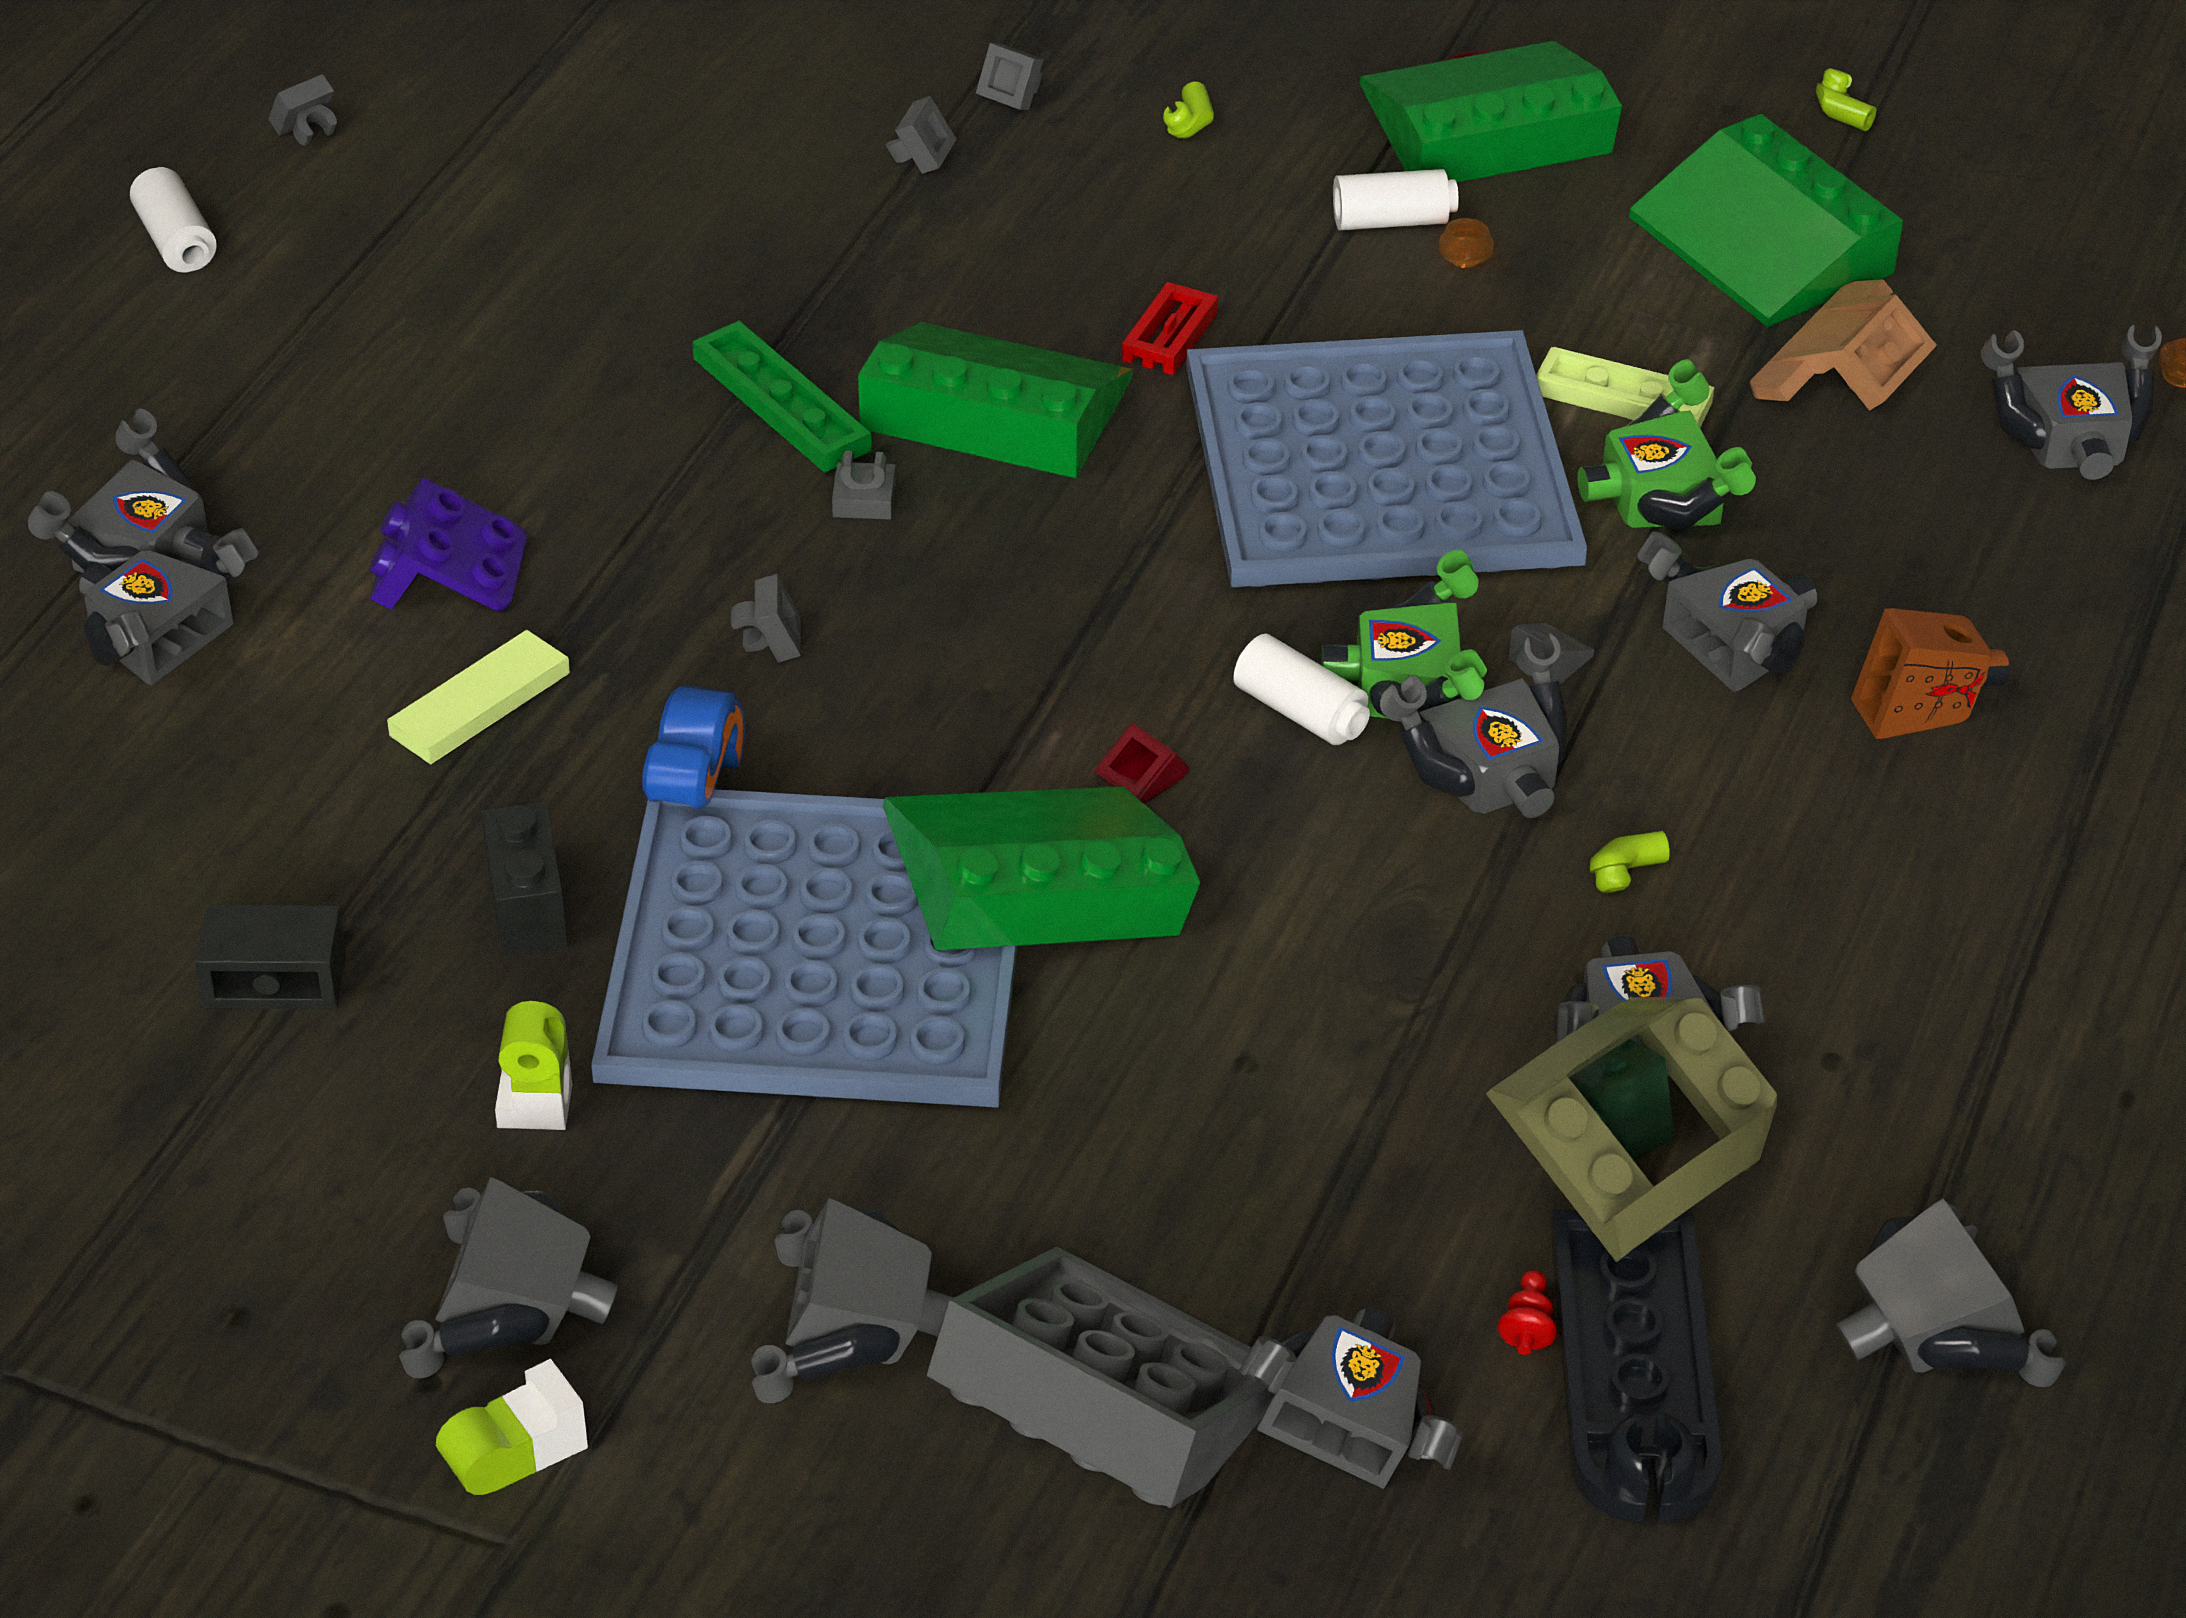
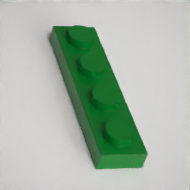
[692,321,872,473]

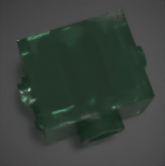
[1569,1039,1675,1161]

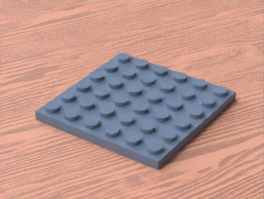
[1186,330,1587,587]
[591,789,1018,1107]

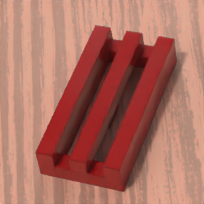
[1122,282,1218,375]

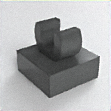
[976,43,1044,110]
[268,74,337,146]
[885,96,957,174]
[832,451,896,519]
[731,573,801,663]

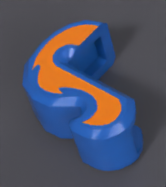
[642,684,745,809]

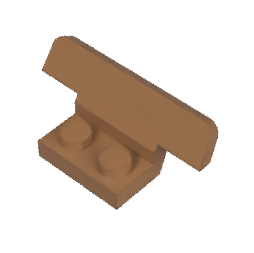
[1750,280,1937,411]

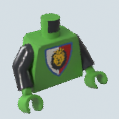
[1577,359,1756,530]
[1321,549,1487,723]

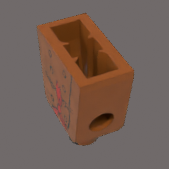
[1851,608,2009,739]

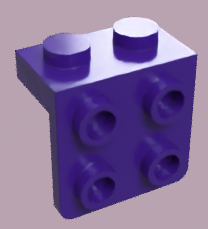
[369,477,527,612]

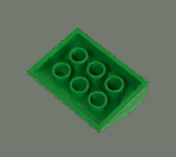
[1360,41,1622,183]
[1629,114,1903,327]
[858,322,1133,478]
[883,786,1200,950]

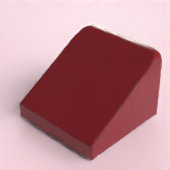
[1093,723,1190,803]

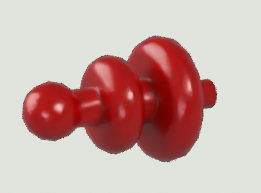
[1497,1270,1557,1355]

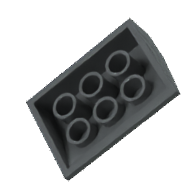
[926,1246,1274,1508]

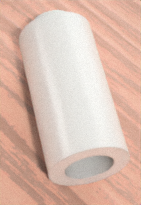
[130,167,217,273]
[1333,169,1458,230]
[1234,634,1370,745]

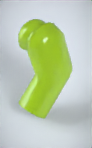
[1816,68,1876,132]
[1163,82,1214,139]
[1590,831,1670,893]

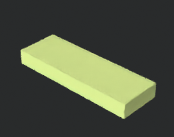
[1536,347,1714,427]
[387,630,570,764]

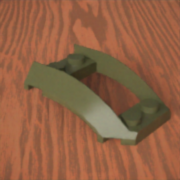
[1486,997,1777,1262]

